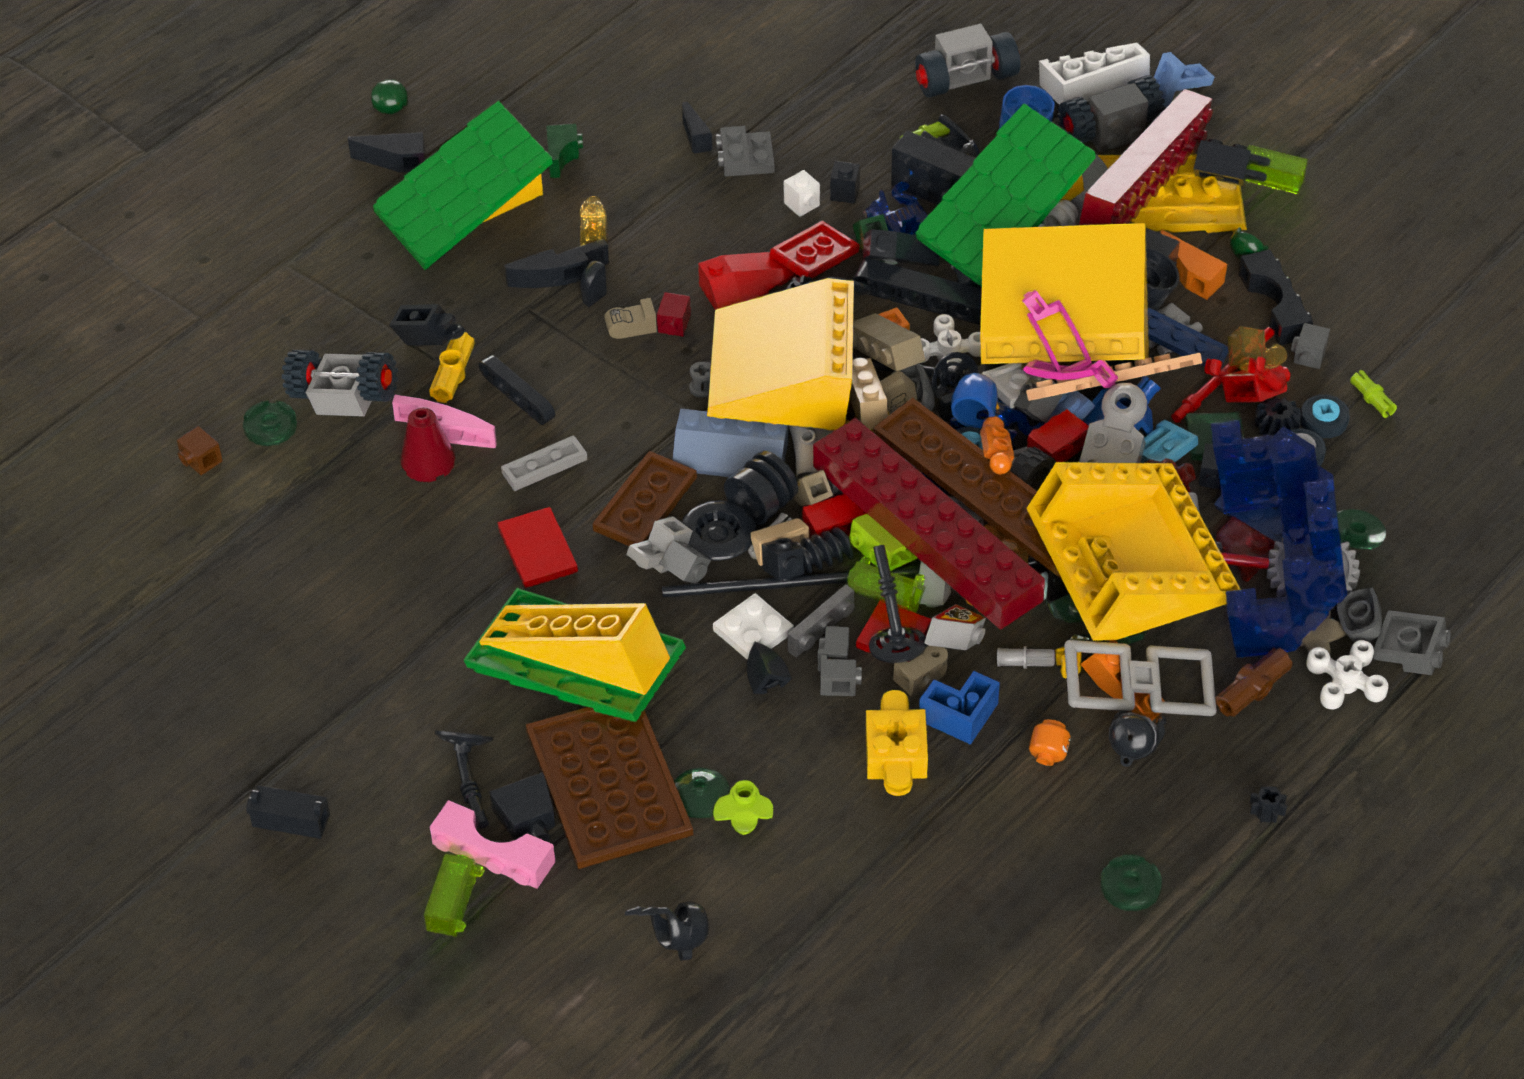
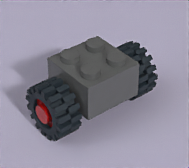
[1058,75,1165,153]

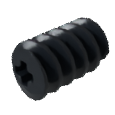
[794,527,853,574]

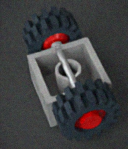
[282,350,398,416]

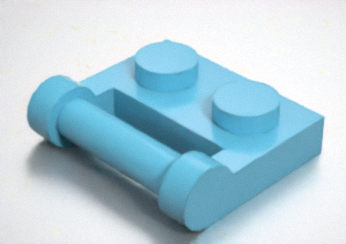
[1141,420,1198,464]

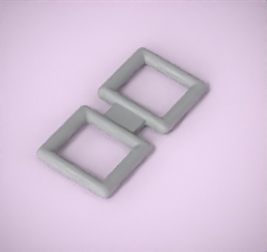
[1064,640,1217,716]

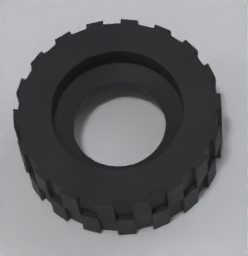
[1010,447,1056,491]

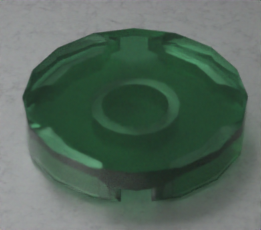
[243,401,297,446]
[1101,855,1162,911]

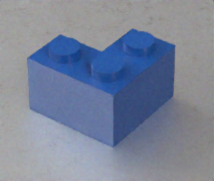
[919,671,1000,745]

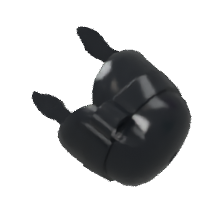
[1109,711,1167,767]
[625,901,709,961]

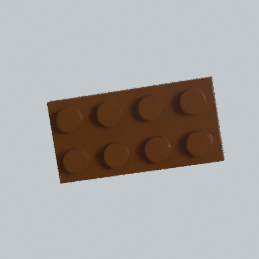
[592,451,697,546]

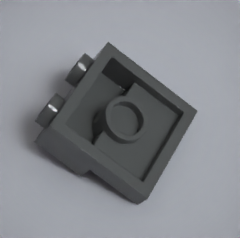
[716,126,775,176]
[1373,610,1451,675]

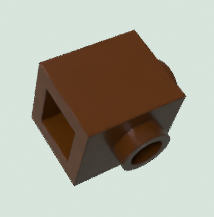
[177,426,222,475]

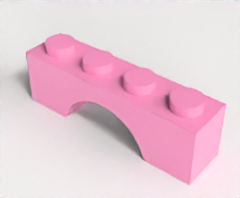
[430,800,555,889]

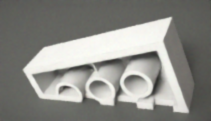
[1039,43,1150,104]

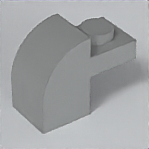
[626,517,693,573]

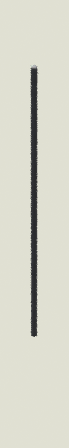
[662,541,1222,598]

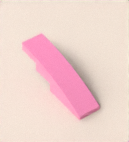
[392,395,497,448]

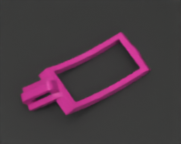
[1022,290,1092,372]
[1022,359,1118,388]

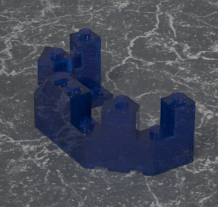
[1211,420,1348,658]

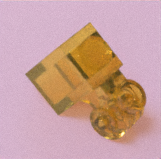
[579,196,608,246]
[1228,326,1287,370]

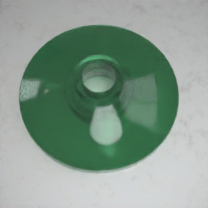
[1330,509,1386,549]
[674,768,730,818]

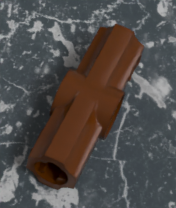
[1215,648,1293,717]

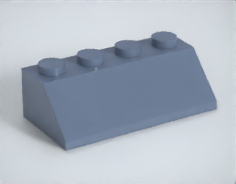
[673,409,788,477]

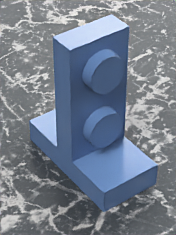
[1154,52,1215,108]

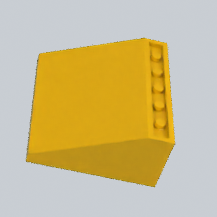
[980,223,1149,364]
[707,278,854,430]
[1026,462,1243,641]

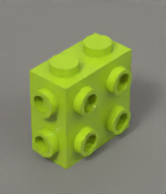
[849,514,918,571]

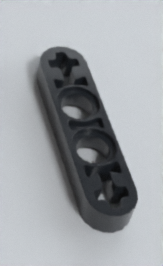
[478,355,556,425]

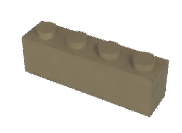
[853,313,926,371]

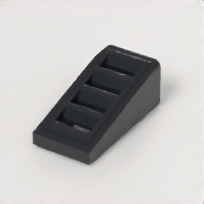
[682,102,712,154]

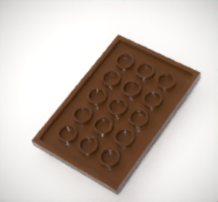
[525,707,693,869]

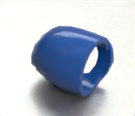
[951,373,1000,429]

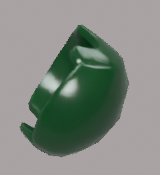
[371,79,408,114]
[1230,227,1268,260]

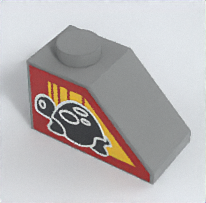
[924,604,986,650]

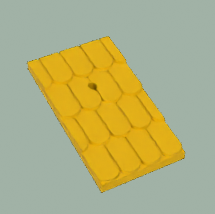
[1097,154,1247,233]

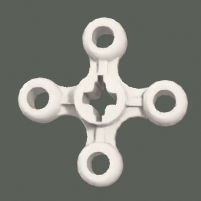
[921,314,981,373]
[1306,640,1388,709]

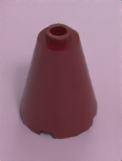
[400,408,455,482]

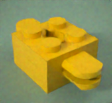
[866,690,928,796]

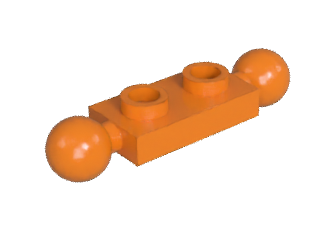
[980,416,1014,475]

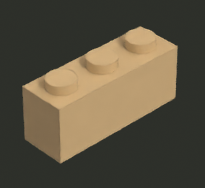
[850,358,888,429]

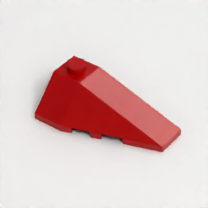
[698,252,797,310]

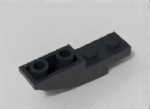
[504,238,609,288]

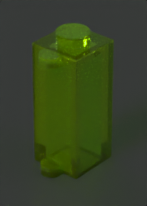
[1246,145,1308,194]
[847,556,926,613]
[424,854,484,936]

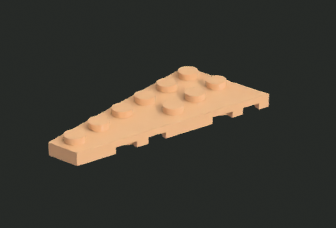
[1026,353,1202,401]

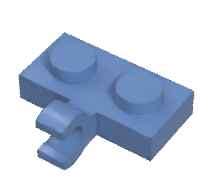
[1045,391,1095,424]

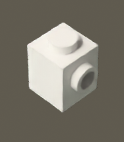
[784,170,820,217]

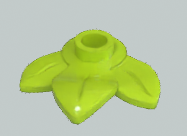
[713,780,773,835]

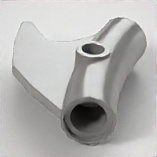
[788,425,835,481]

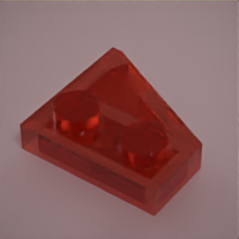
[1216,516,1276,583]

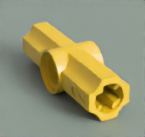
[430,332,475,403]

